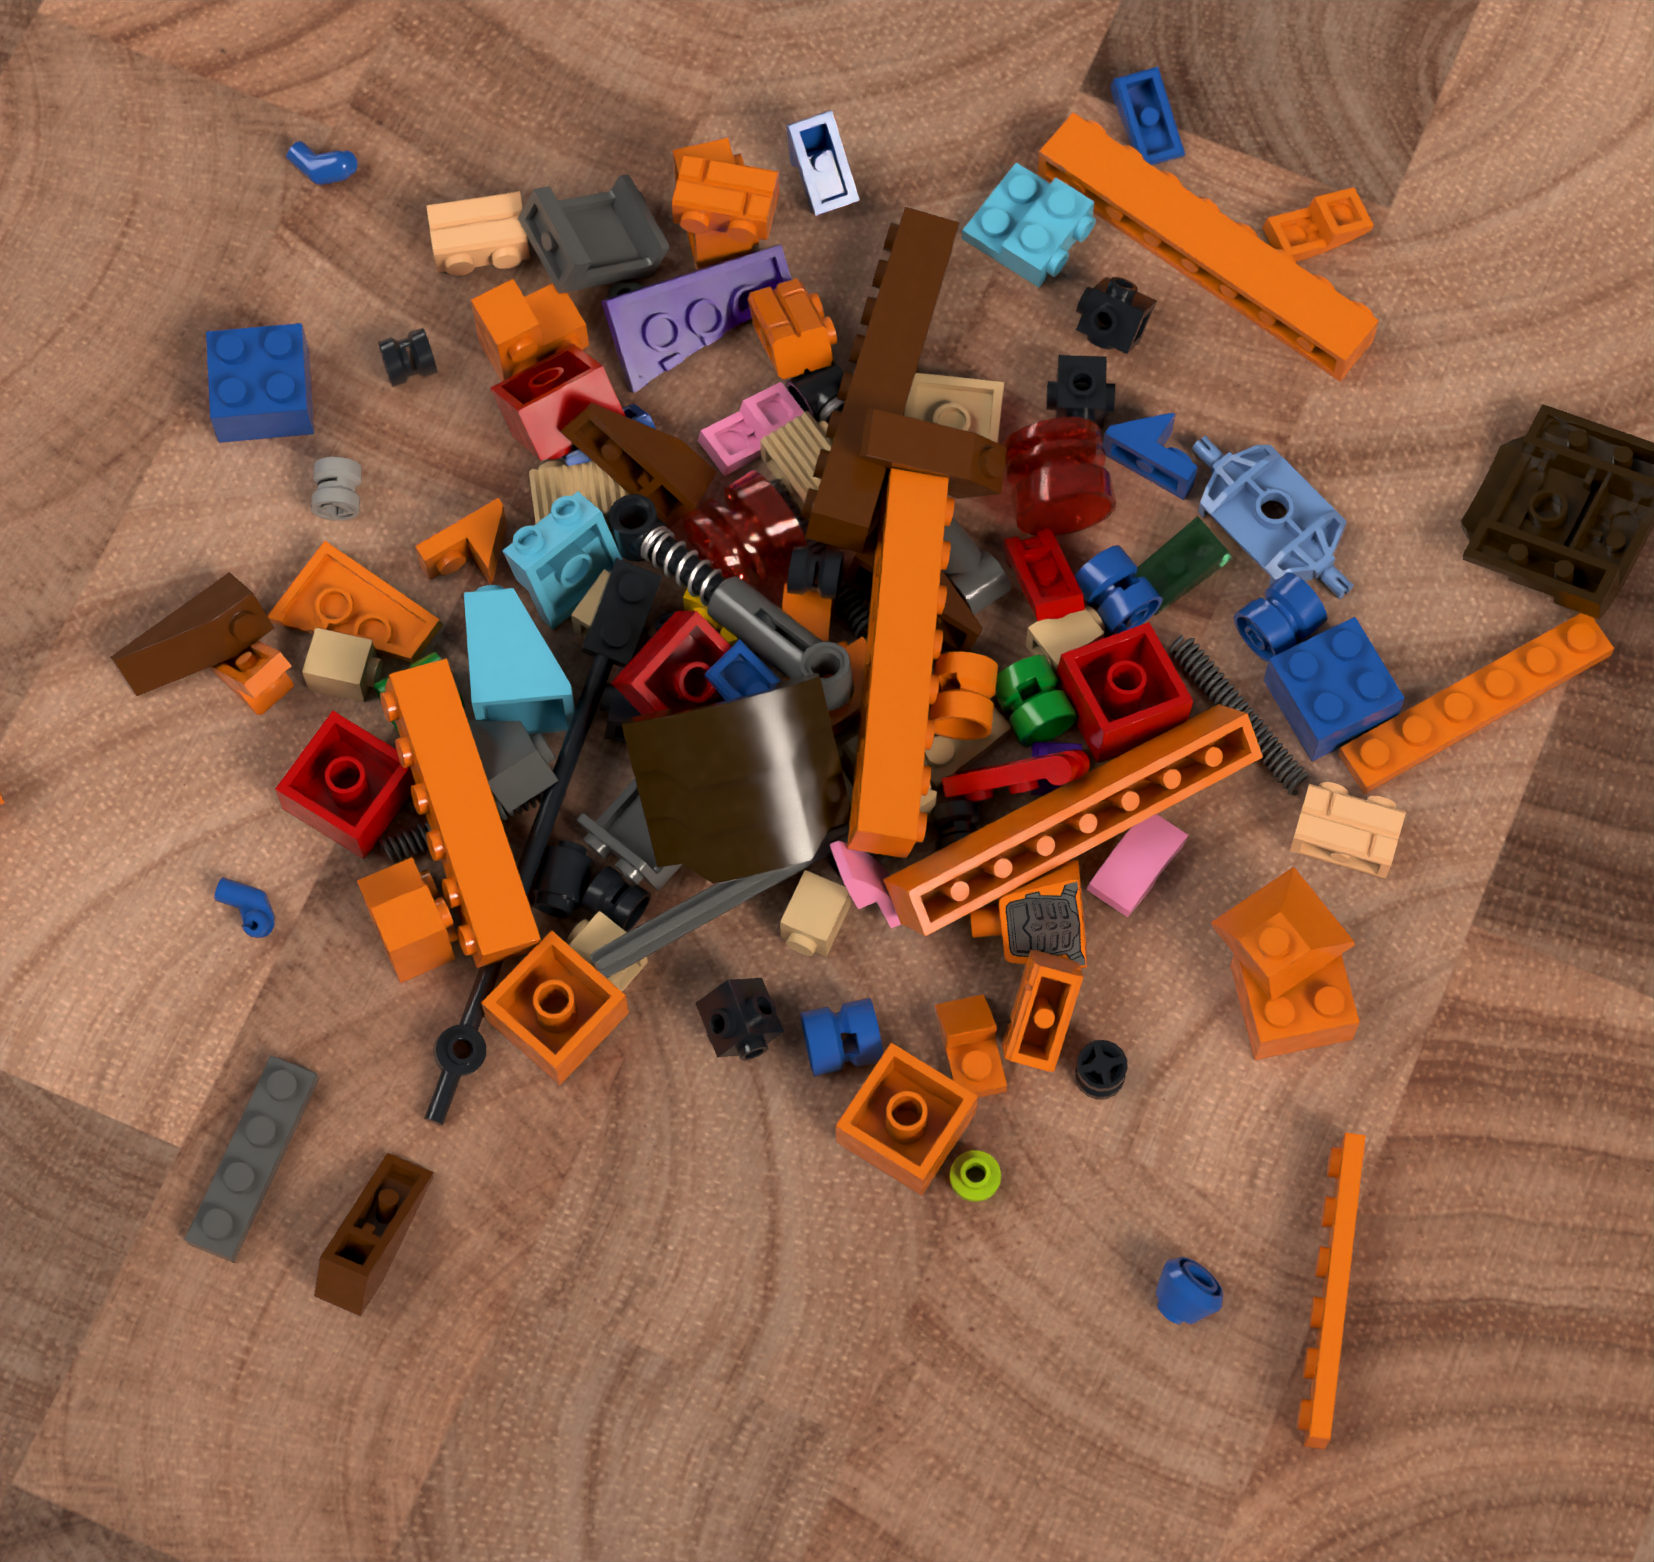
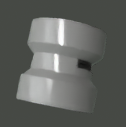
[311,457,362,521]

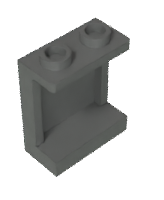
[518,174,669,294]
[576,779,682,891]

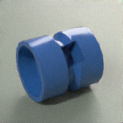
[1075,545,1163,636]
[1234,573,1327,663]
[800,997,883,1077]

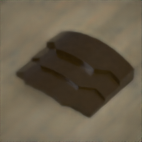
[1461,404,1654,620]
[621,673,851,884]

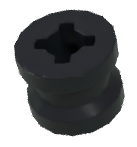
[1075,1040,1128,1100]

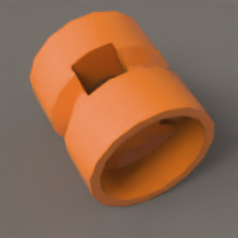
[929,652,998,740]

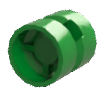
[994,655,1078,747]

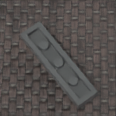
[185,1055,319,1263]

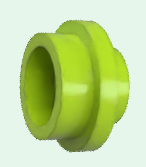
[950,1150,1001,1202]

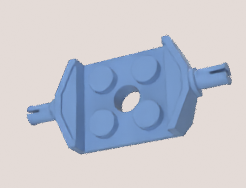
[1192,436,1354,599]

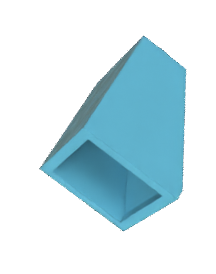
[464,585,575,734]

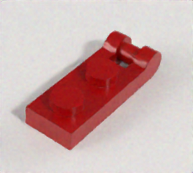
[1003,528,1085,621]
[941,749,1090,802]

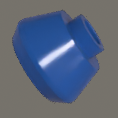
[1155,1257,1223,1324]

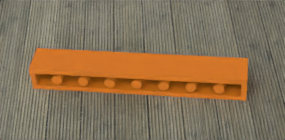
[1037,112,1379,382]
[847,468,954,858]
[883,704,1263,936]

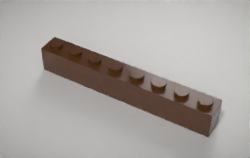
[801,207,960,554]

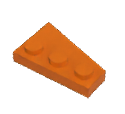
[268,541,443,663]

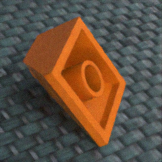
[1211,867,1355,1002]

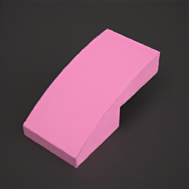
[697,382,804,476]
[1086,814,1188,918]
[829,841,901,929]

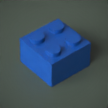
[206,323,314,443]
[1263,617,1405,761]

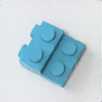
[962,162,1096,288]
[503,491,622,629]

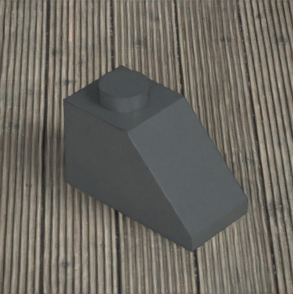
[468,720,559,813]

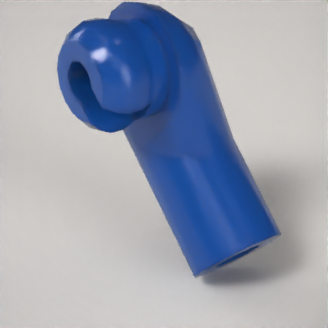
[286,141,358,185]
[214,877,275,938]

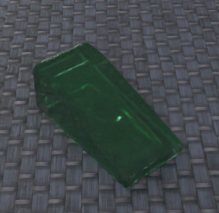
[1136,516,1233,616]

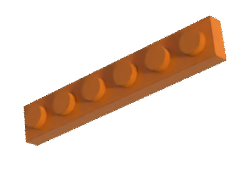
[1338,613,1614,794]
[1297,1132,1366,1450]

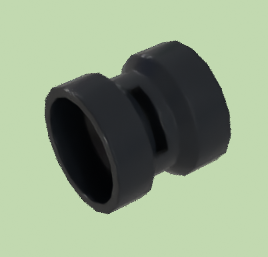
[378,328,438,387]
[787,545,844,600]
[931,800,981,852]
[581,866,651,932]

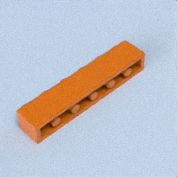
[380,658,541,968]

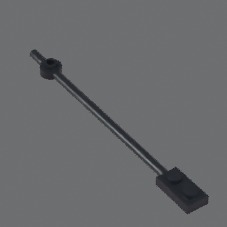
[424,558,662,1126]

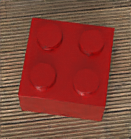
[490,344,625,461]
[611,611,732,715]
[1056,622,1193,763]
[275,710,416,860]

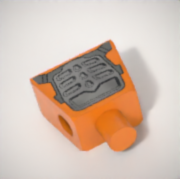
[970,860,1087,968]

